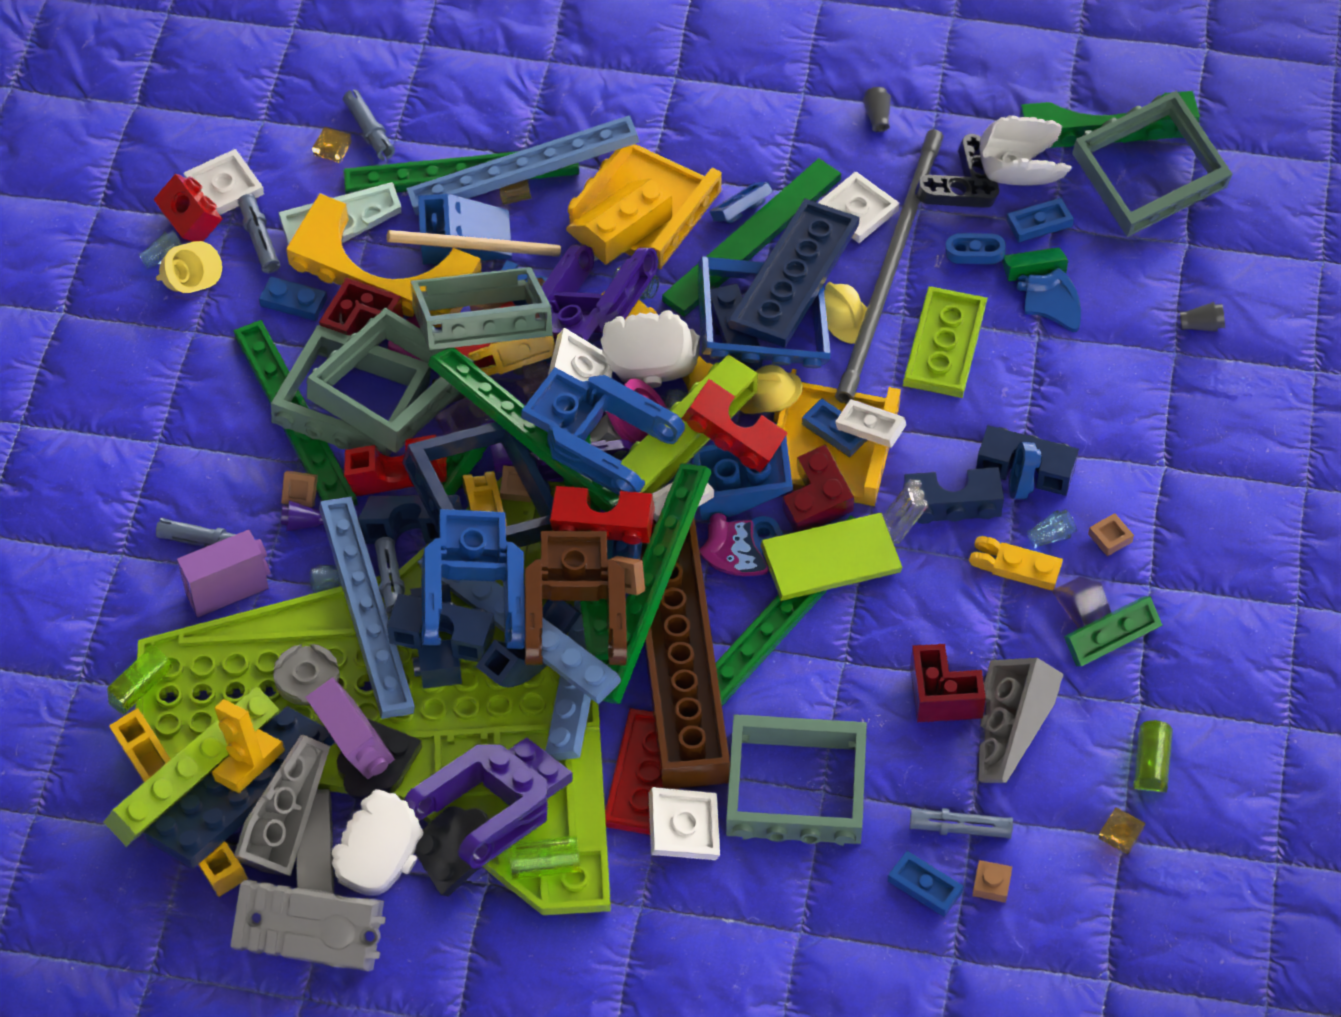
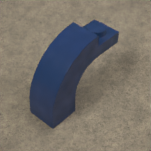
[476,599,581,688]

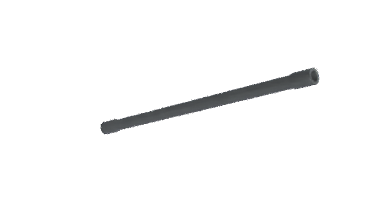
[835,129,944,404]

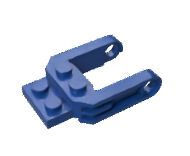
[521,367,685,495]
[421,509,525,649]

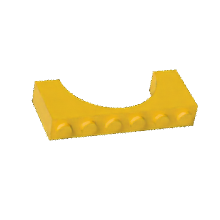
[286,193,482,328]

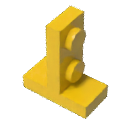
[212,699,285,794]

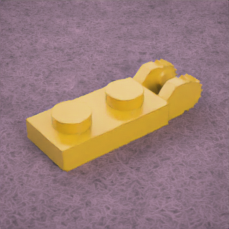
[468,336,555,376]
[969,536,1063,591]

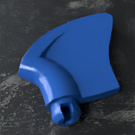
[1017,268,1081,332]

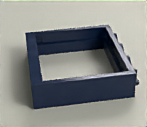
[402,422,554,548]

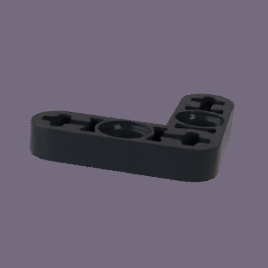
[915,134,999,208]

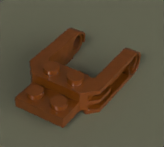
[524,531,627,665]

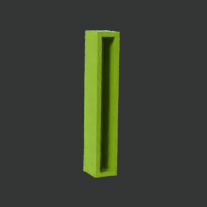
[621,354,758,494]
[104,686,280,847]

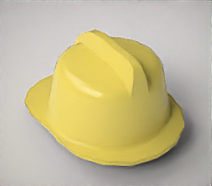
[156,241,222,293]
[824,282,867,344]
[740,365,803,414]

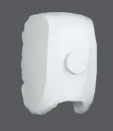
[980,116,1072,186]
[600,310,700,388]
[331,790,424,896]

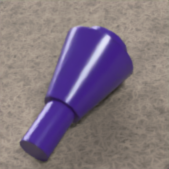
[281,500,324,532]

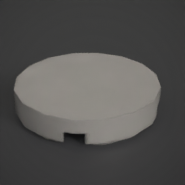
[273,644,340,706]

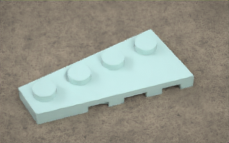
[279,182,401,245]

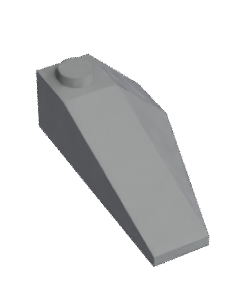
[978,658,1063,783]

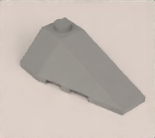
[234,735,330,876]

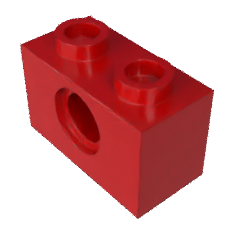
[153,173,223,242]

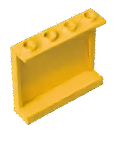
[567,144,722,270]
[774,369,901,506]

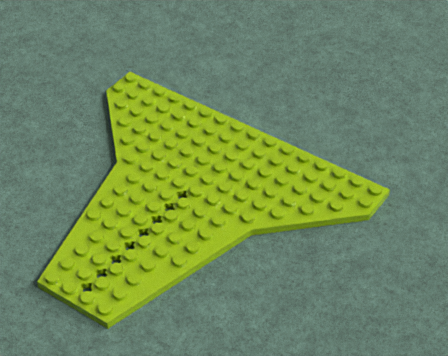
[135,477,611,915]

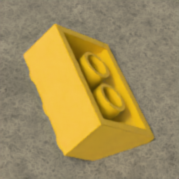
[566,179,672,265]

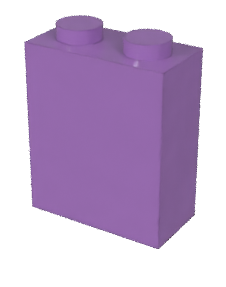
[177,529,271,618]
[305,677,395,779]

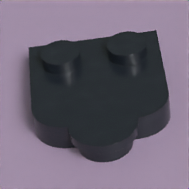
[336,718,422,800]
[414,806,490,896]

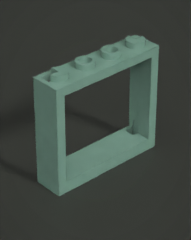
[1072,90,1232,237]
[411,267,553,350]
[306,308,474,453]
[271,325,431,456]
[726,714,867,846]

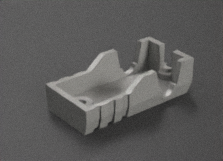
[230,880,386,971]

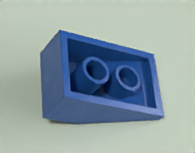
[693,436,793,520]

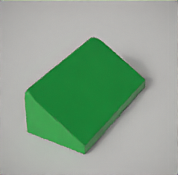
[1002,247,1068,282]

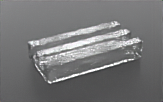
[883,480,929,544]

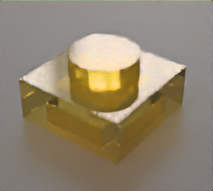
[312,127,352,163]
[499,179,531,205]
[1098,807,1146,854]

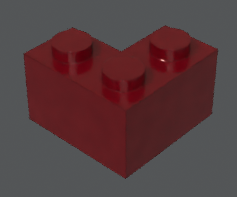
[319,278,404,340]
[783,444,854,532]
[910,644,986,722]

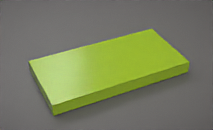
[903,286,987,398]
[761,513,902,601]

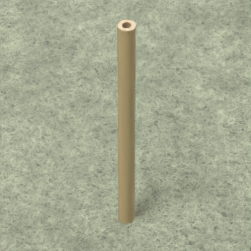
[387,230,561,257]

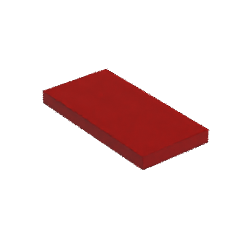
[605,708,680,835]

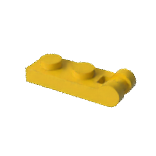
[462,471,507,527]

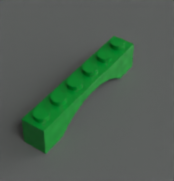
[1020,91,1200,148]

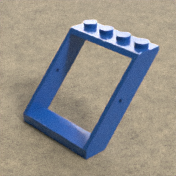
[697,257,831,368]

